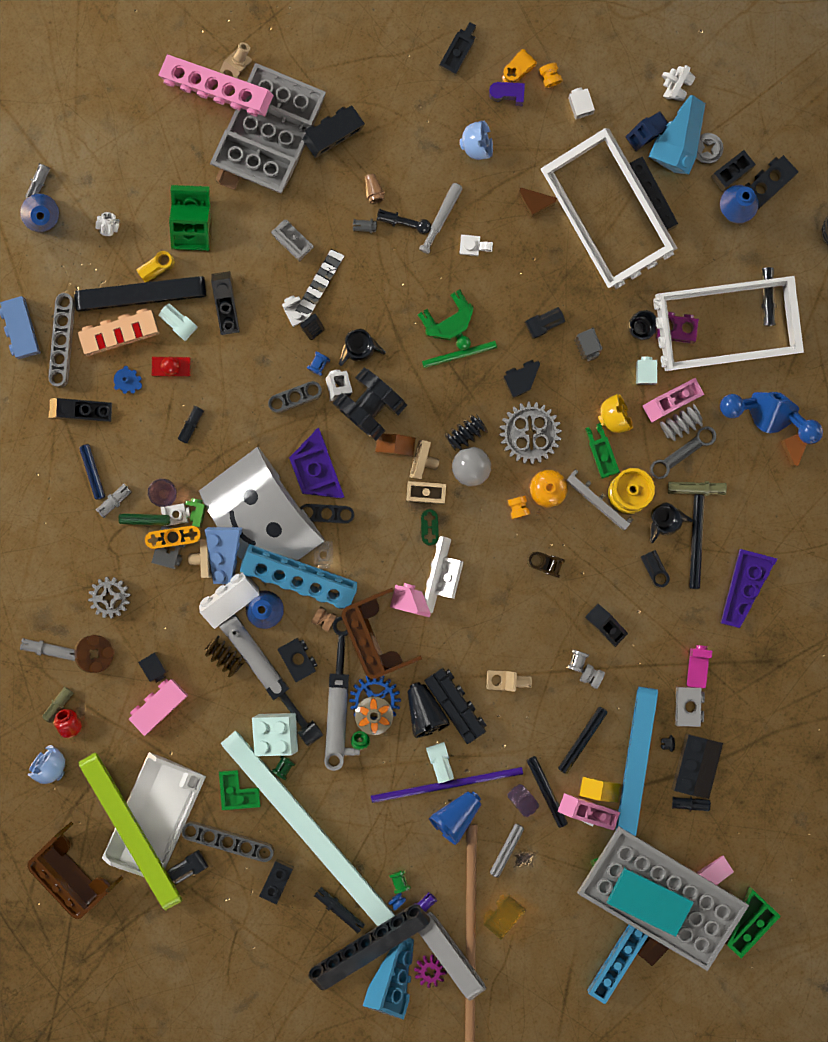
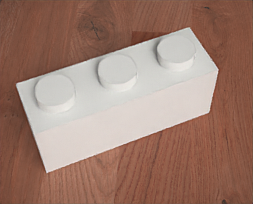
[199,573,260,629]

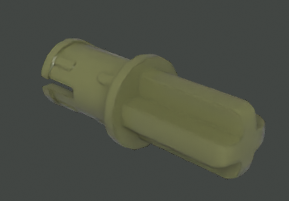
[42,686,74,723]

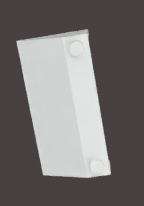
[102,752,206,877]

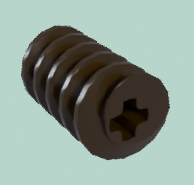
[204,635,245,678]

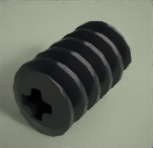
[444,414,488,451]

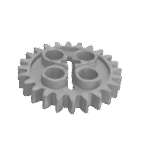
[499,402,562,464]

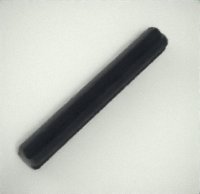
[558,707,608,774]
[527,756,568,828]

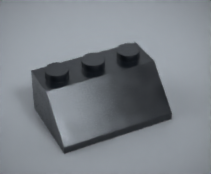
[672,733,723,799]

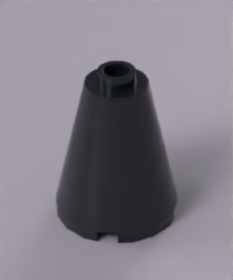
[407,682,450,738]

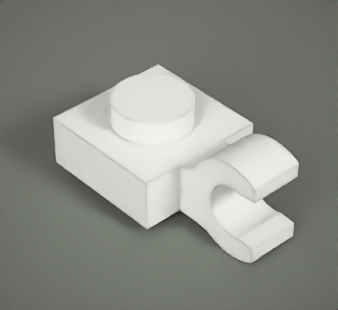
[459,235,493,256]

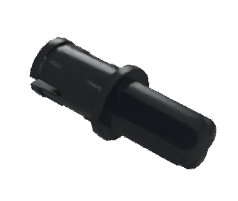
[178,406,204,443]
[672,796,711,812]

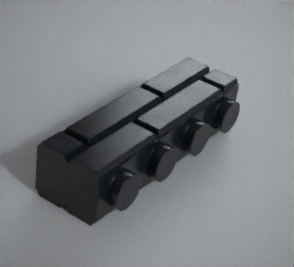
[424,667,487,744]

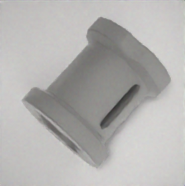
[567,650,589,673]

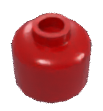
[53,709,82,738]

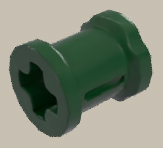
[271,756,296,780]

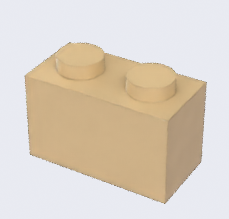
[406,481,446,504]

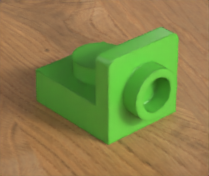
[185,498,206,528]

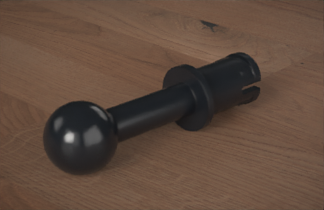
[376,209,431,234]

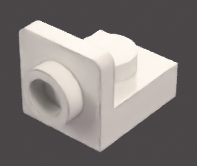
[282,295,307,327]

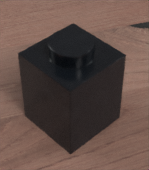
[138,652,168,683]

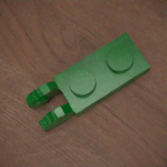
[585,423,620,479]

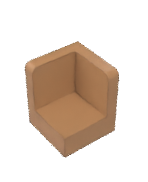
[216,169,240,190]

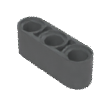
[268,381,322,414]

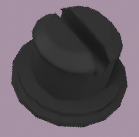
[661,735,675,752]

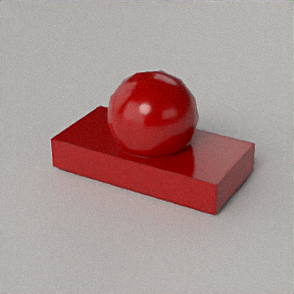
[152,356,191,377]

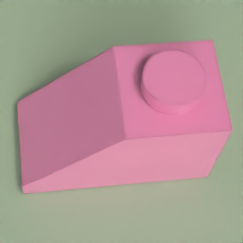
[390,583,431,617]

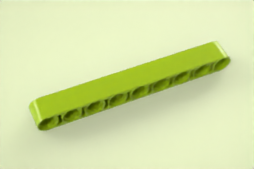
[78,752,182,911]

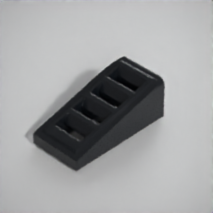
[300,314,325,340]

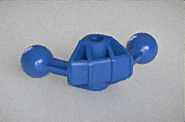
[720,392,823,444]

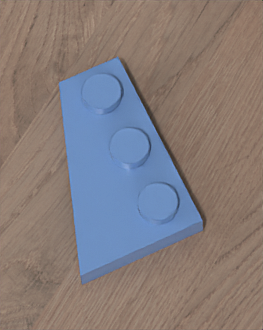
[205,527,243,584]

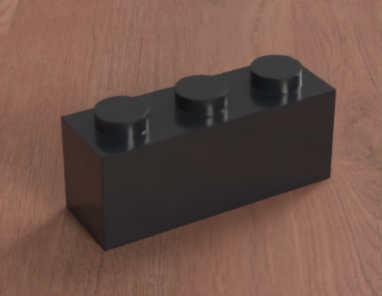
[302,105,365,158]

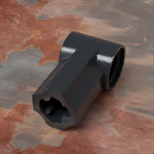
[525,307,566,339]
[640,550,670,588]
[168,850,209,885]

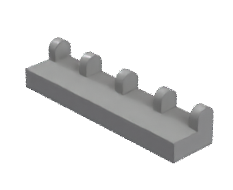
[566,469,633,531]

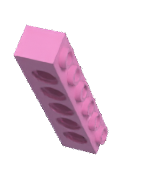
[158,54,274,117]

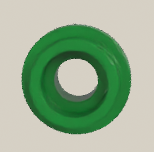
[351,731,370,750]

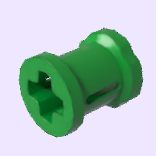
[389,870,411,894]

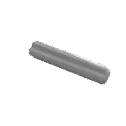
[490,824,524,878]

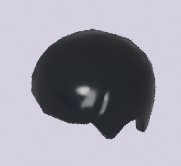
[628,310,657,340]

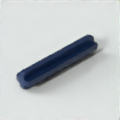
[79,444,105,500]

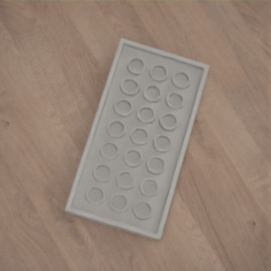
[577,826,749,971]

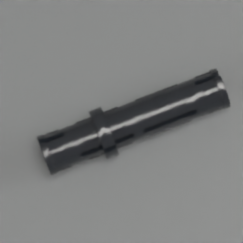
[761,267,777,326]
[314,886,365,934]

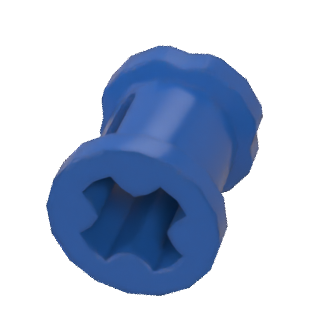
[307,351,330,376]

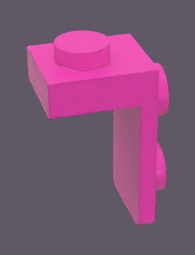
[687,645,712,688]

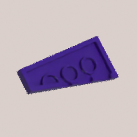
[720,549,777,628]

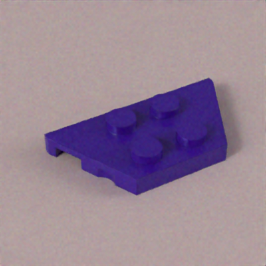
[289,428,344,498]

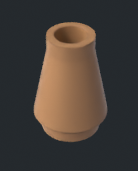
[365,174,385,204]

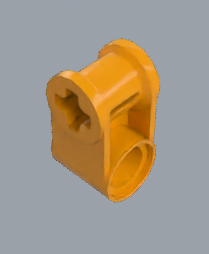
[502,49,537,83]

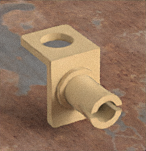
[219,42,252,78]
[486,670,532,692]

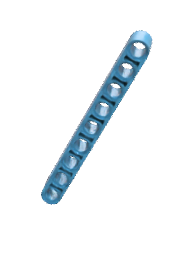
[615,686,658,836]

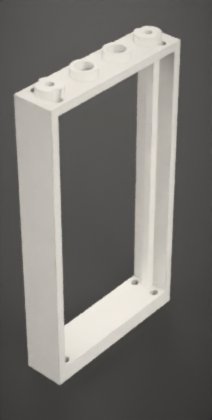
[541,128,678,289]
[653,276,804,371]

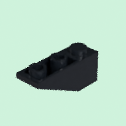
[211,271,240,335]
[49,398,112,422]

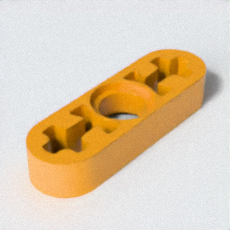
[145,526,201,549]

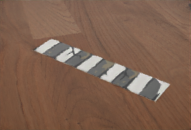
[295,249,344,318]

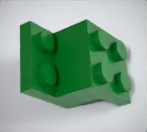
[169,185,211,251]

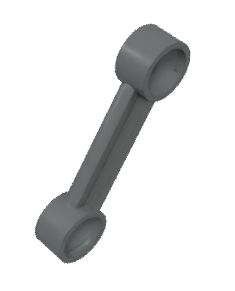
[649,426,716,479]

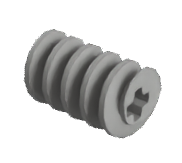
[660,404,703,441]

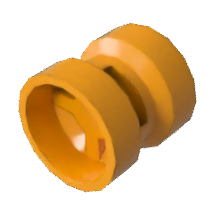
[539,62,563,88]
[507,496,530,519]

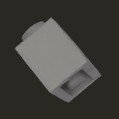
[675,687,705,727]

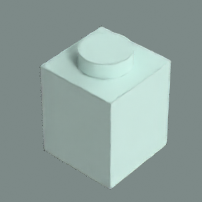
[636,357,657,385]

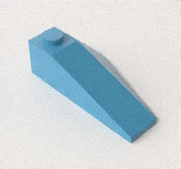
[649,95,706,174]
[363,938,414,1020]

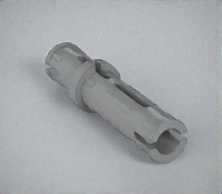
[20,638,75,661]

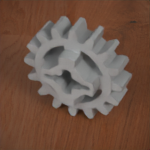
[88,577,131,618]

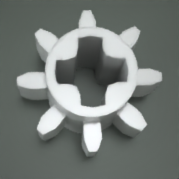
[95,212,120,236]

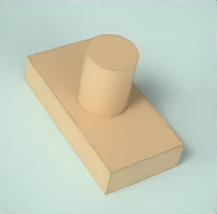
[409,440,439,479]
[188,539,212,578]

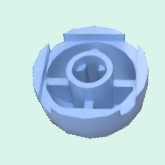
[460,120,493,160]
[28,745,65,784]

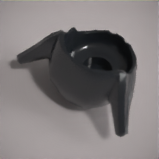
[339,329,386,366]
[650,502,693,543]

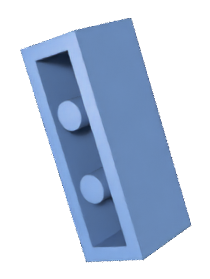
[0,296,41,359]

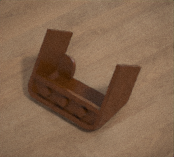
[342,588,422,679]
[27,822,123,919]

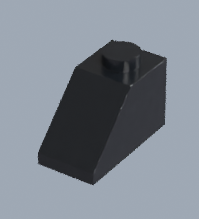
[585,604,628,647]

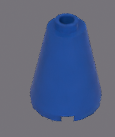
[720,185,759,224]
[20,194,59,232]
[245,590,284,629]
[429,791,481,845]

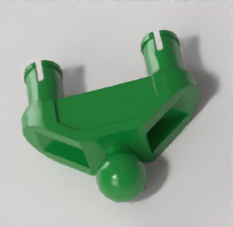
[417,289,474,350]

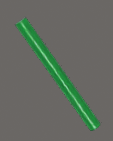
[422,341,497,368]

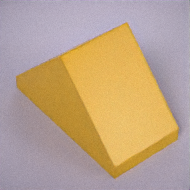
[579,777,621,803]

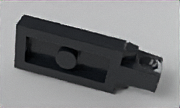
[439,22,476,75]

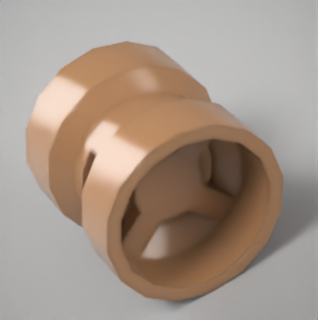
[311,606,337,632]

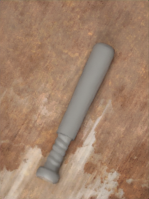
[419,183,462,254]

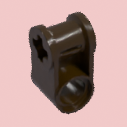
[527,552,565,578]

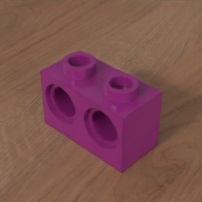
[656,312,699,344]

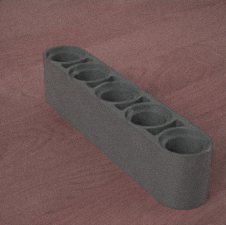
[182,821,274,862]

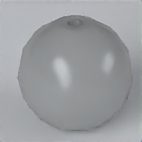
[452,447,491,486]

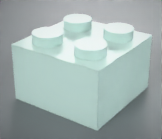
[252,713,298,756]

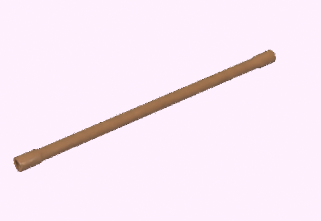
[465,824,478,1042]

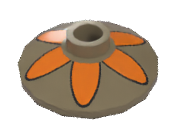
[355,697,393,735]

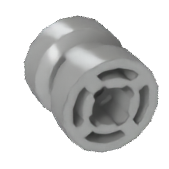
[579,664,605,689]

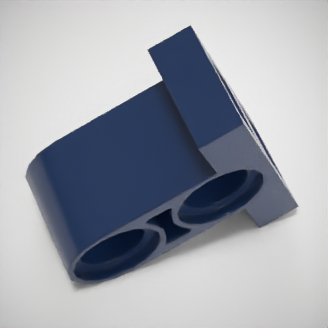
[625,111,668,152]

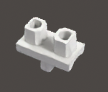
[662,65,696,101]

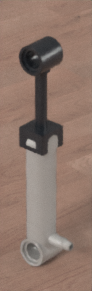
[219,614,324,747]
[324,616,360,771]

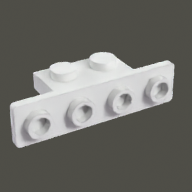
[424,536,464,613]

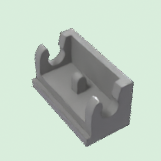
[271,219,314,262]

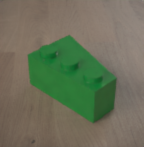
[725,887,781,958]

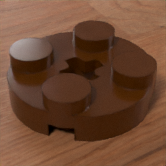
[74,635,114,673]

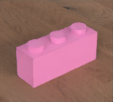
[129,679,188,736]

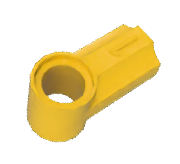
[136,251,175,283]

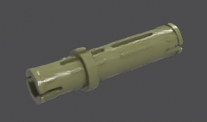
[668,481,727,496]

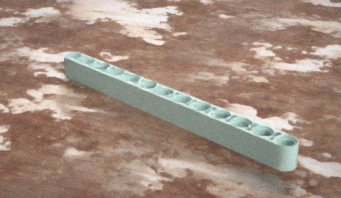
[221,730,395,926]

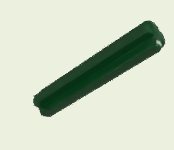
[118,514,171,525]

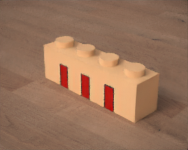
[78,308,160,356]

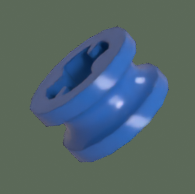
[388,893,407,911]

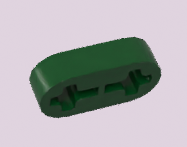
[421,509,439,546]

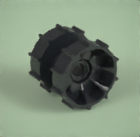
[333,367,407,441]

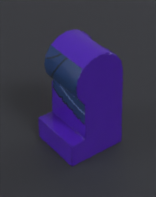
[489,82,525,106]

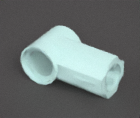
[159,303,198,341]
[426,742,454,783]

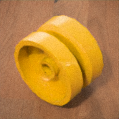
[608,468,655,514]

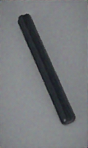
[689,494,705,589]

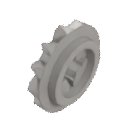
[696,133,723,164]

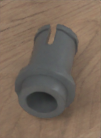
[353,219,377,234]

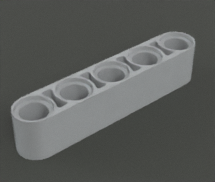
[48,293,75,388]
[418,912,486,1001]

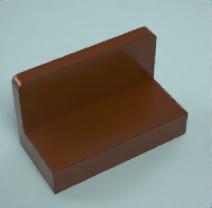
[637,936,669,966]

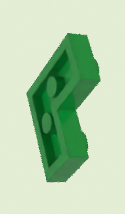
[219,770,261,810]

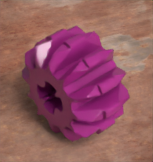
[414,954,447,988]

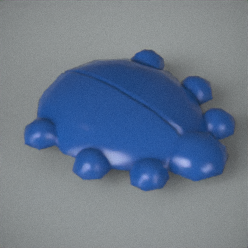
[114,366,142,394]

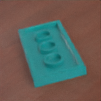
[607,867,694,937]

